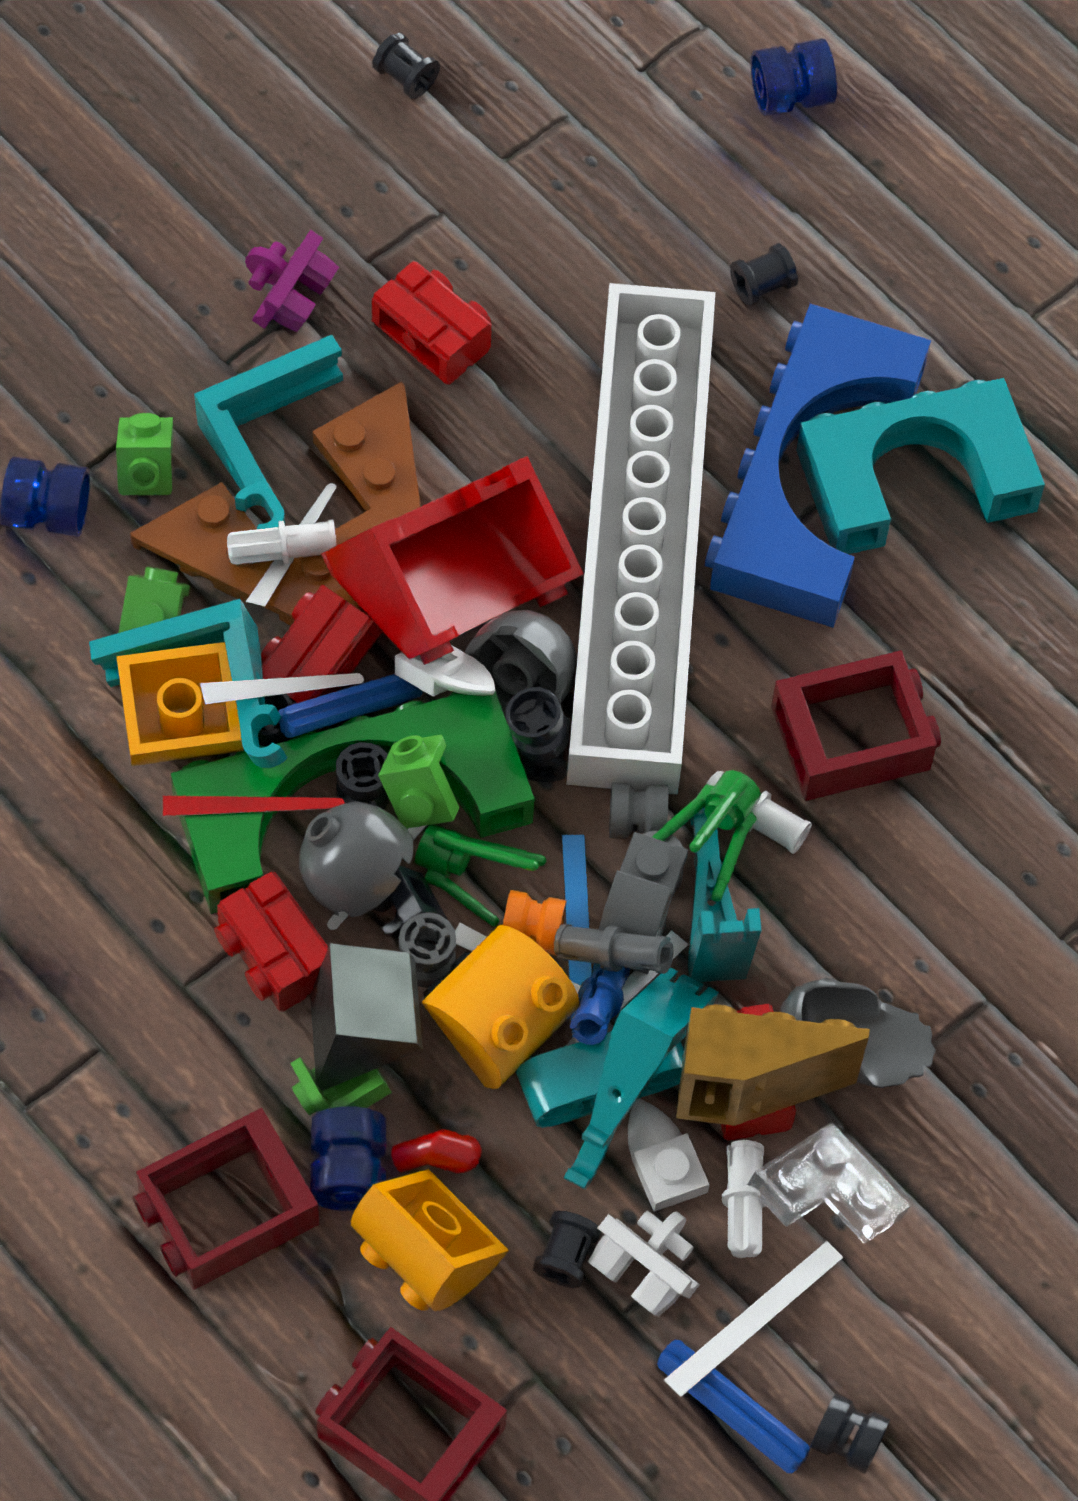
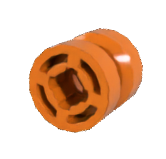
[503,890,567,955]

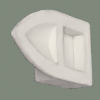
[395,646,495,696]
[628,1099,709,1212]

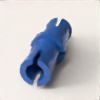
[570,963,630,1045]

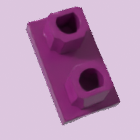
[245,229,339,332]

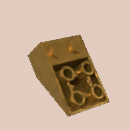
[676,1005,870,1126]

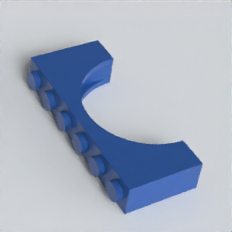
[705,304,931,628]

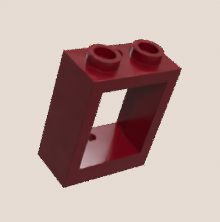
[771,650,941,801]
[132,1108,319,1290]
[315,1326,507,1501]

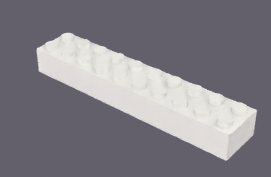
[566,283,715,794]

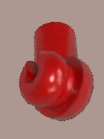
[391,1129,482,1174]

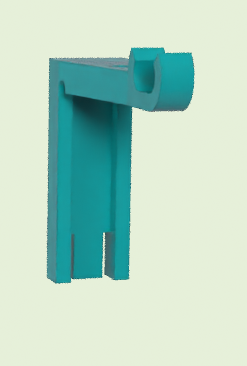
[194,335,343,529]
[89,599,288,768]
[688,808,762,982]
[563,967,719,1190]

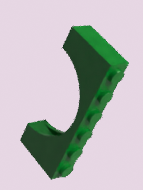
[170,692,535,914]

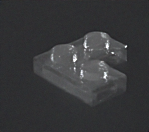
[747,1122,911,1244]

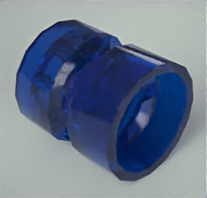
[750,38,837,116]
[1,456,90,537]
[310,1106,387,1211]

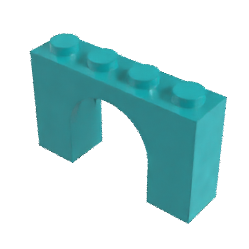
[796,378,1045,554]

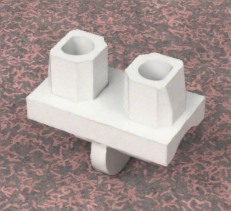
[588,1210,700,1317]

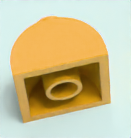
[116,642,244,766]
[421,925,579,1089]
[351,1169,509,1311]

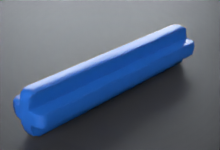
[278,674,423,738]
[657,1339,810,1474]

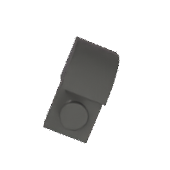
[599,832,688,974]

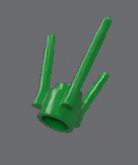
[652,770,761,902]
[415,824,547,927]

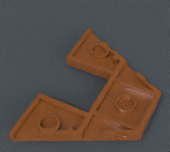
[130,381,421,626]

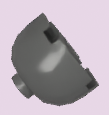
[465,610,577,717]
[299,801,413,917]

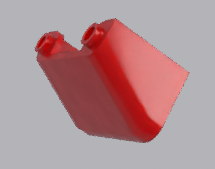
[321,456,584,665]

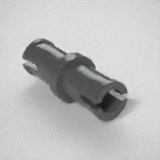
[554,924,674,974]

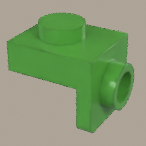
[116,413,174,495]
[118,567,190,633]
[378,735,459,829]
[290,1057,392,1129]

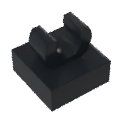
[372,866,447,937]

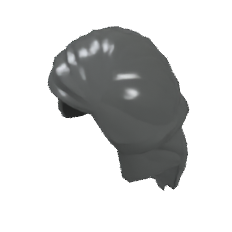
[779,978,936,1088]

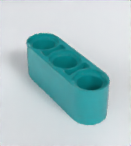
[516,1031,684,1128]

